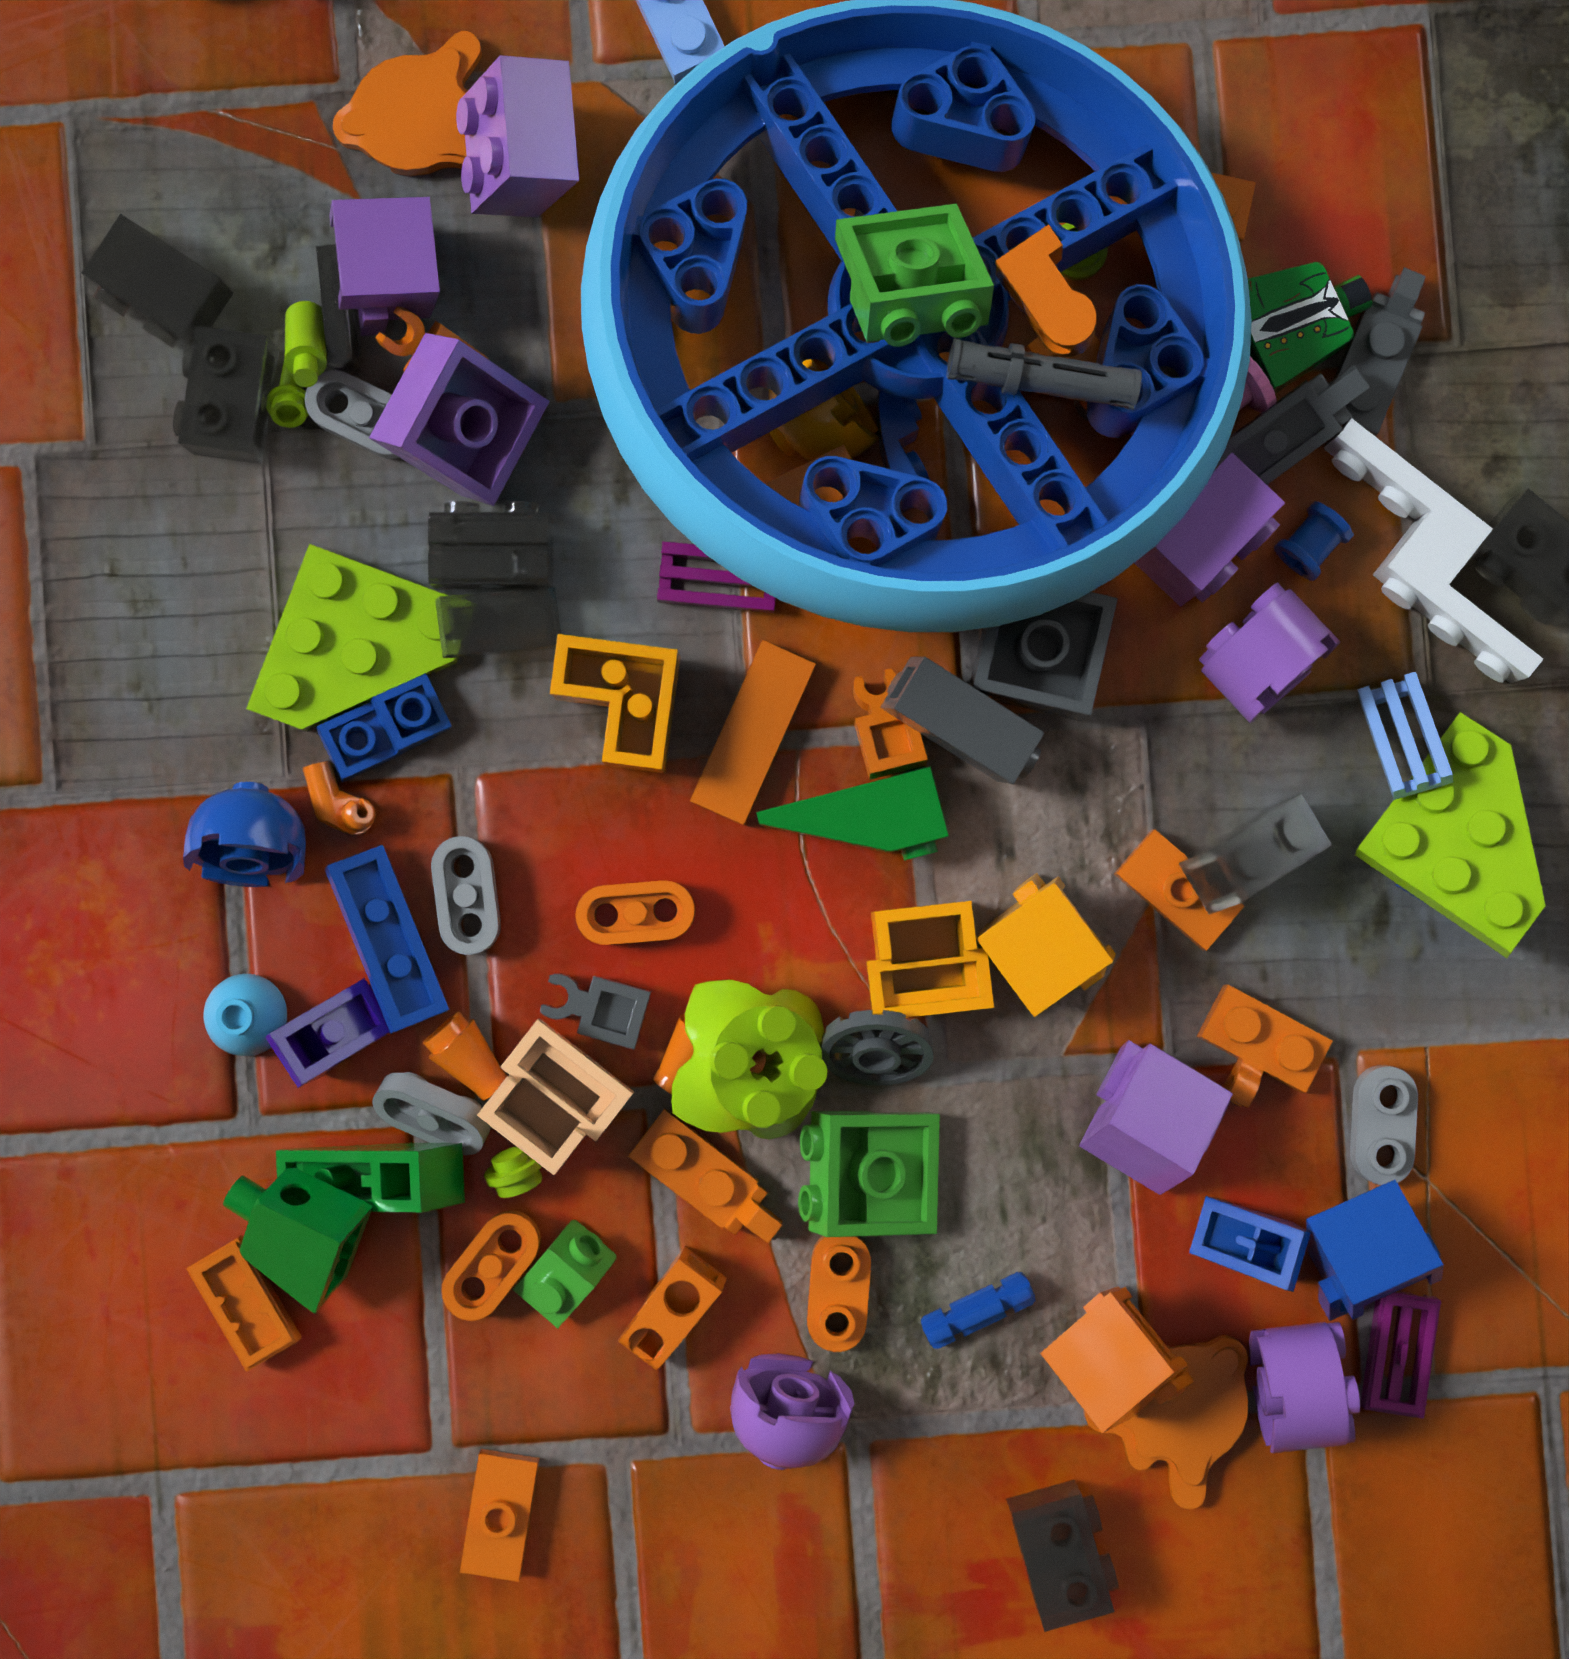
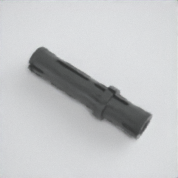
[946,338,1142,410]

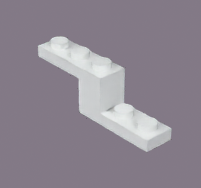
[1324,418,1543,683]

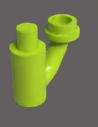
[266,301,327,428]

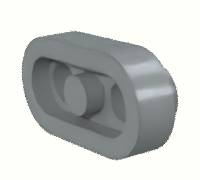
[305,370,400,459]
[431,836,501,955]
[1350,1065,1418,1185]
[372,1072,492,1155]

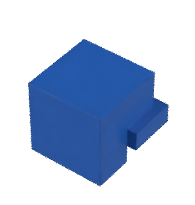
[1306,1180,1444,1321]

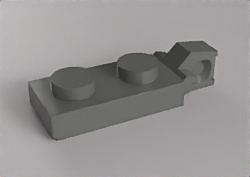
[1333,267,1426,436]
[1217,366,1370,485]

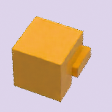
[976,873,1116,1017]
[866,901,994,1018]

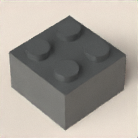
[969,592,1118,721]

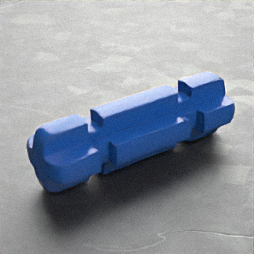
[921,1272,1036,1349]

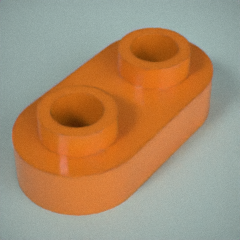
[576,880,695,945]
[441,1210,541,1321]
[807,1236,871,1352]

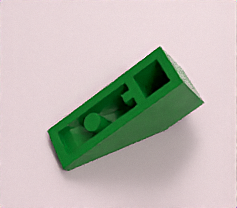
[756,767,949,861]
[276,1143,465,1213]

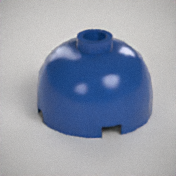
[183,782,306,887]

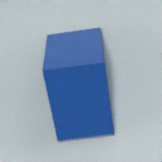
[1189,1196,1311,1292]

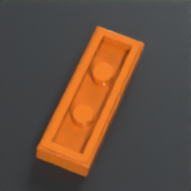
[690,640,816,826]

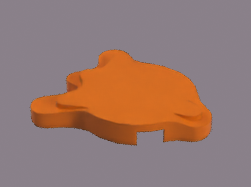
[333,31,482,176]
[1083,1335,1248,1510]

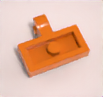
[1196,984,1333,1108]

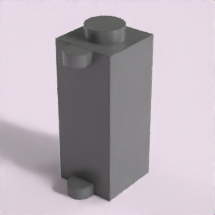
[880,657,1044,784]

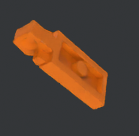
[628,1108,783,1244]

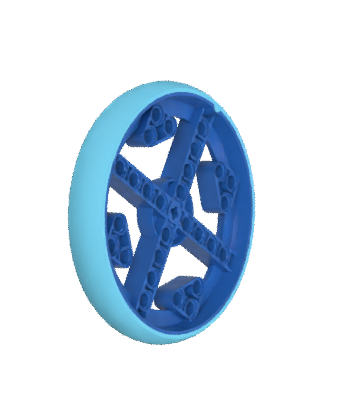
[581,0,1252,632]

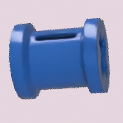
[1274,501,1354,581]

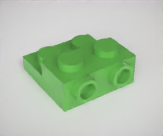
[835,203,994,347]
[798,1111,940,1237]

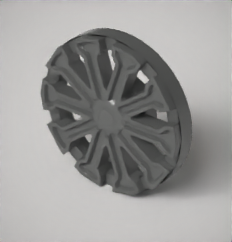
[821,1010,933,1086]

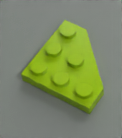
[246,544,478,731]
[1355,712,1546,958]

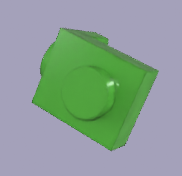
[513,1220,617,1329]

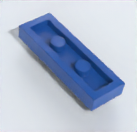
[324,845,449,1034]

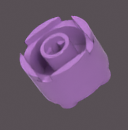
[1199,582,1341,723]
[1249,1322,1360,1453]

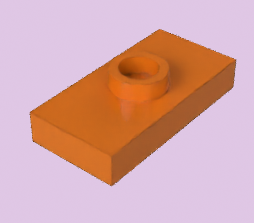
[1114,829,1245,951]
[186,1235,302,1372]
[460,1449,540,1582]

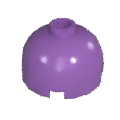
[730,1353,854,1470]

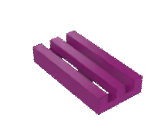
[657,541,776,613]
[1360,1291,1441,1419]

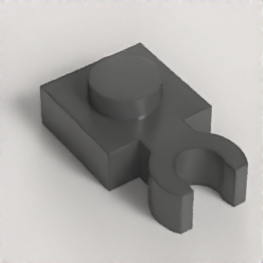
[540,973,652,1050]

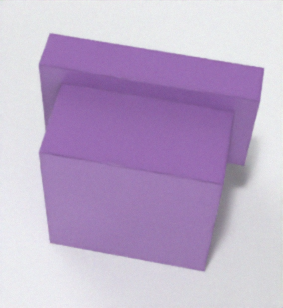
[329,197,440,336]
[1079,1040,1233,1195]

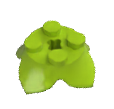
[671,979,827,1140]

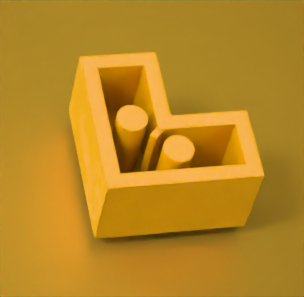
[550,634,681,774]

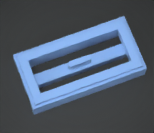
[1358,672,1453,800]

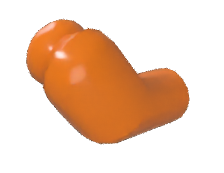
[303,761,376,835]

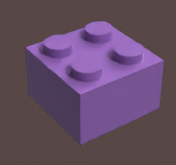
[456,55,579,217]
[369,333,550,506]
[1134,453,1285,607]

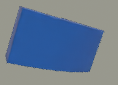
[876,390,930,513]
[316,673,452,783]

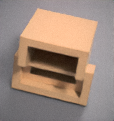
[477,1018,634,1175]

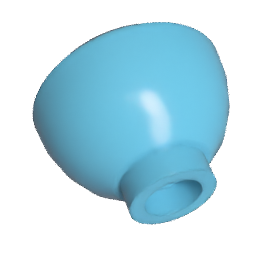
[203,974,287,1056]

